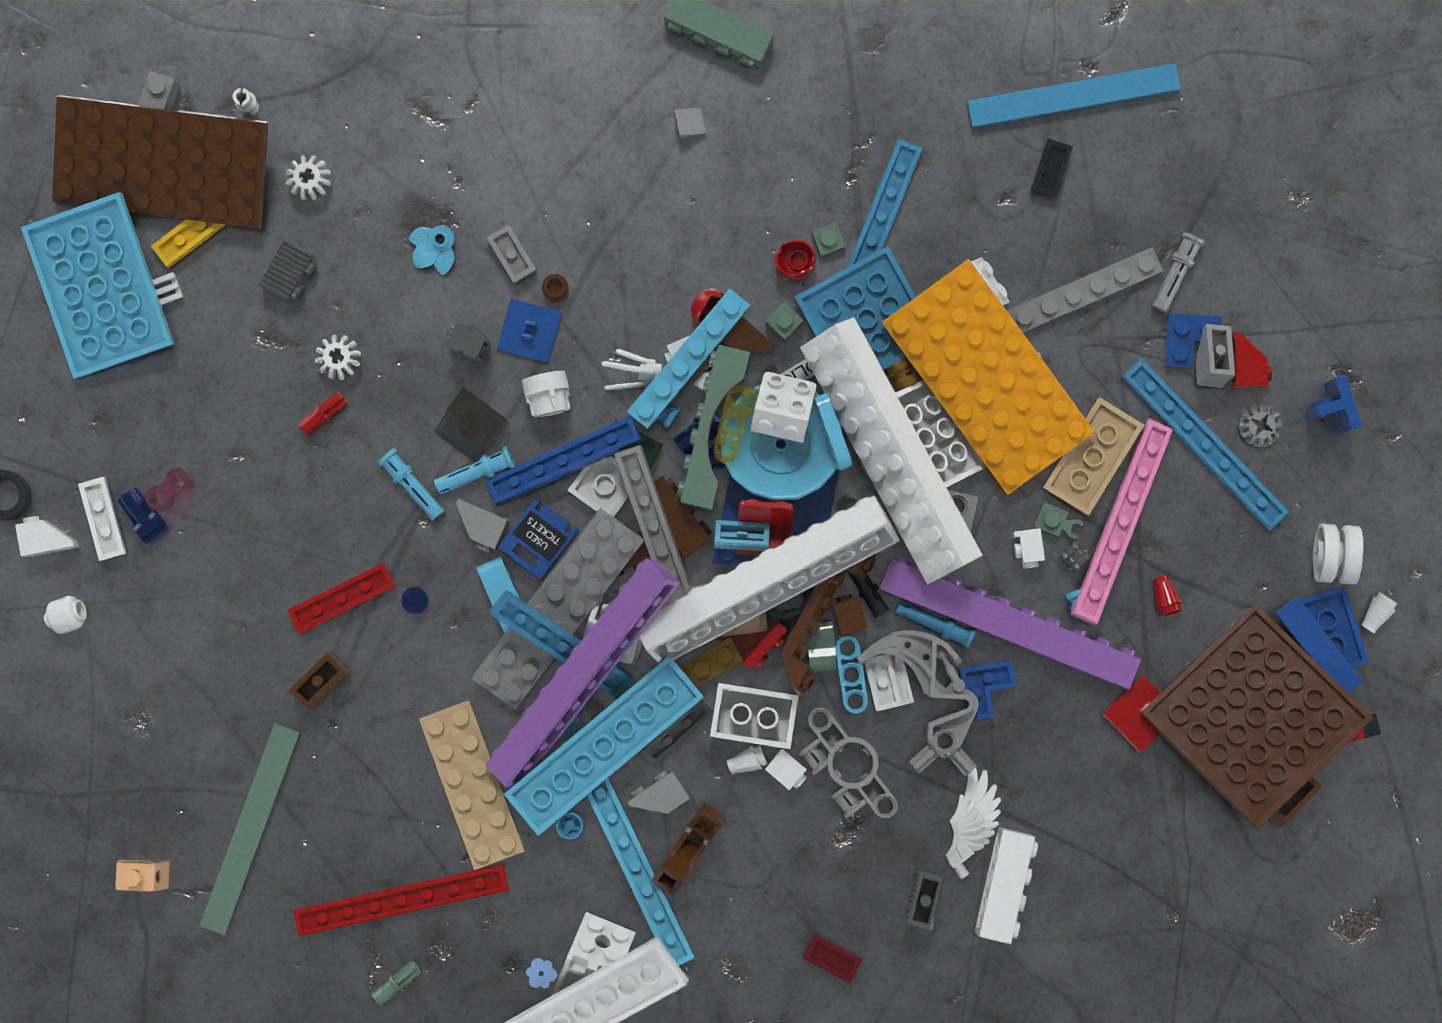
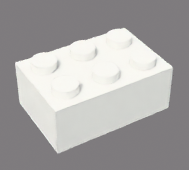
[710,683,798,749]

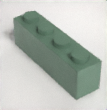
[664,0,774,67]

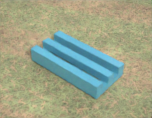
[714,520,770,551]

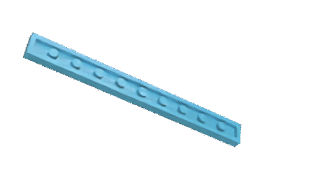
[559,715,695,966]

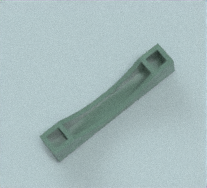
[677,345,750,511]

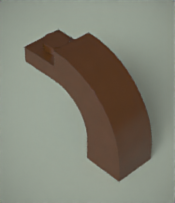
[651,802,727,896]

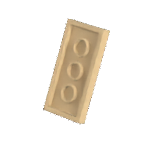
[1043,397,1144,516]

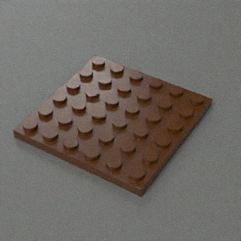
[1141,604,1373,830]

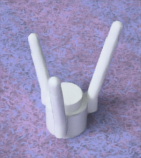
[601,349,662,391]

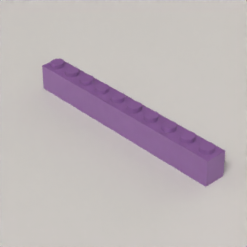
[878,556,1141,690]
[486,559,680,787]

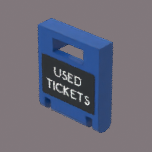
[498,498,579,581]

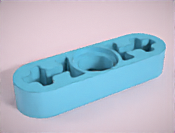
[813,393,852,470]

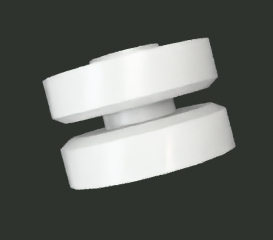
[1313,524,1363,584]

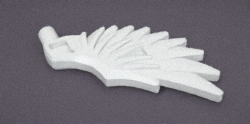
[945,768,1001,879]

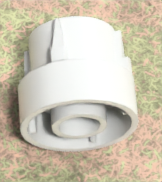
[521,371,570,418]

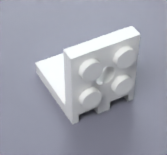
[552,912,636,995]

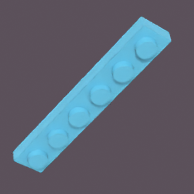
[627,289,750,429]

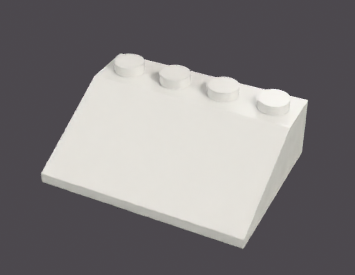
[895,380,987,488]

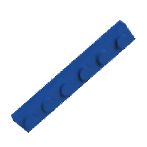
[486,415,642,506]

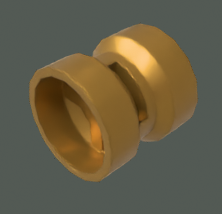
[884,358,920,392]

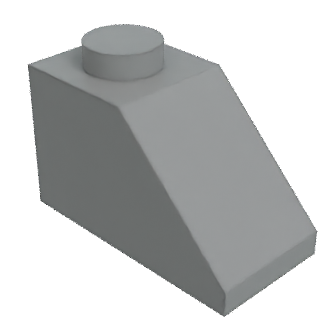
[1195,324,1235,388]
[456,499,509,553]

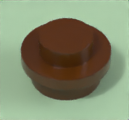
[542,274,569,301]

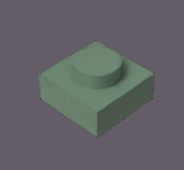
[811,222,846,257]

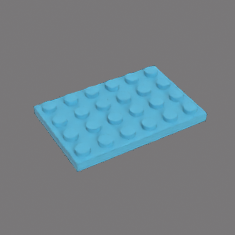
[21,192,174,379]

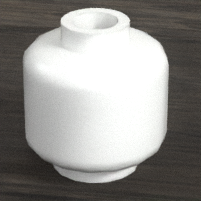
[44,596,87,634]

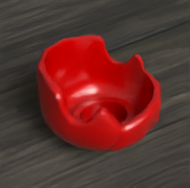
[774,239,817,280]
[690,289,725,325]

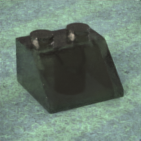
[434,387,509,462]

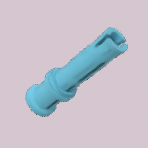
[434,446,516,495]
[377,448,445,521]

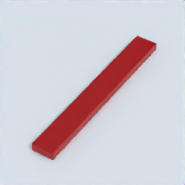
[293,864,510,936]

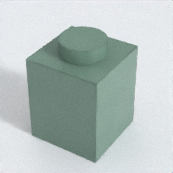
[765,302,803,343]

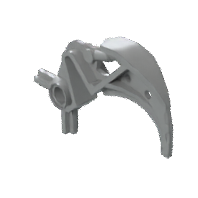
[857,630,978,776]

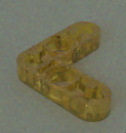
[714,385,760,463]

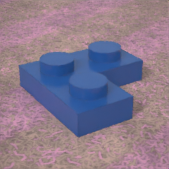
[1164,313,1222,369]
[959,660,1016,721]

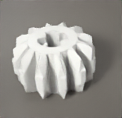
[286,155,331,200]
[315,335,361,380]

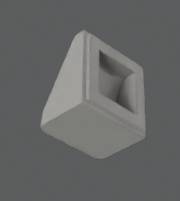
[674,108,706,139]

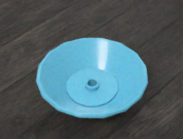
[720,384,842,501]

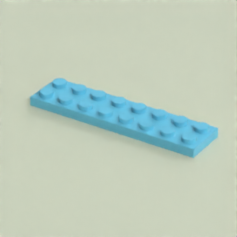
[504,656,704,836]

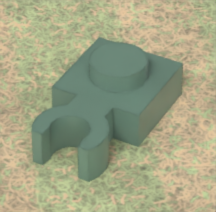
[1033,502,1084,540]

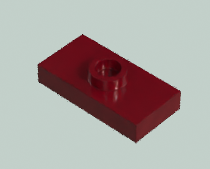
[802,934,863,983]

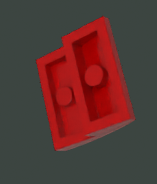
[1102,675,1161,753]

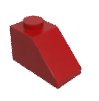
[1231,332,1272,388]

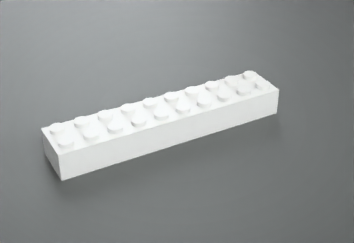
[800,317,982,585]
[639,496,900,664]

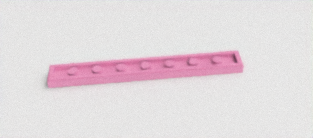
[1070,419,1173,625]

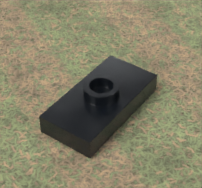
[1031,138,1073,198]

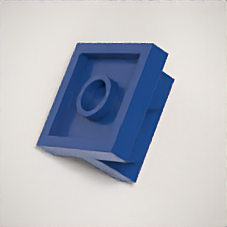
[1305,375,1362,434]

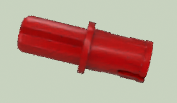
[297,392,347,436]

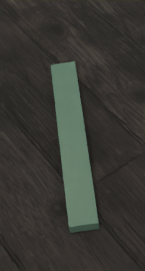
[199,723,301,935]

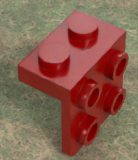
[736,499,794,556]
[717,612,787,670]

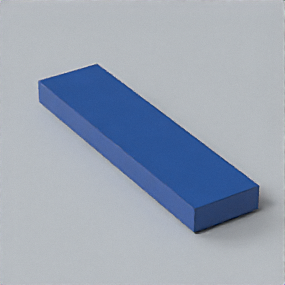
[1275,596,1363,694]

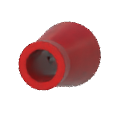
[1153,575,1183,617]

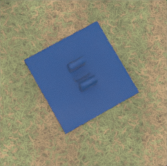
[497,298,562,363]

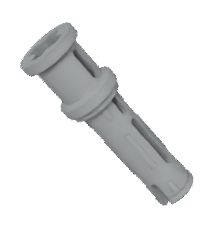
[1152,232,1205,313]

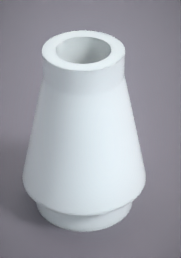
[1361,592,1398,633]
[727,744,769,775]

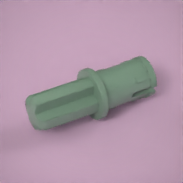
[371,961,421,1007]

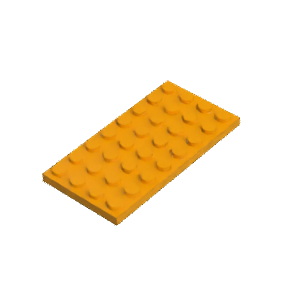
[882,259,1095,495]

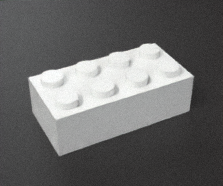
[974,827,1038,944]

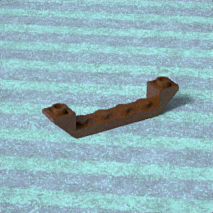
[781,554,876,697]

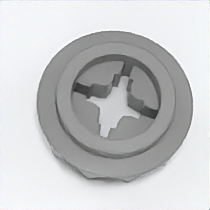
[1239,404,1283,447]

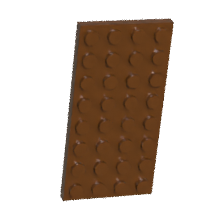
[52,95,268,229]

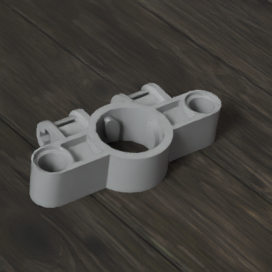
[797,708,898,818]

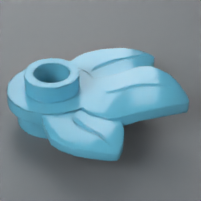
[409,225,455,275]

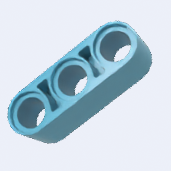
[476,556,520,633]
[835,636,868,713]

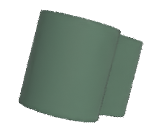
[808,620,837,672]

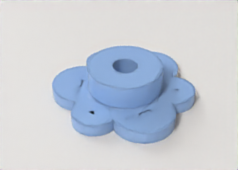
[526,958,557,988]

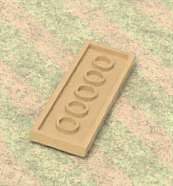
[419,700,525,870]

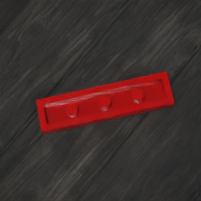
[287,563,396,634]

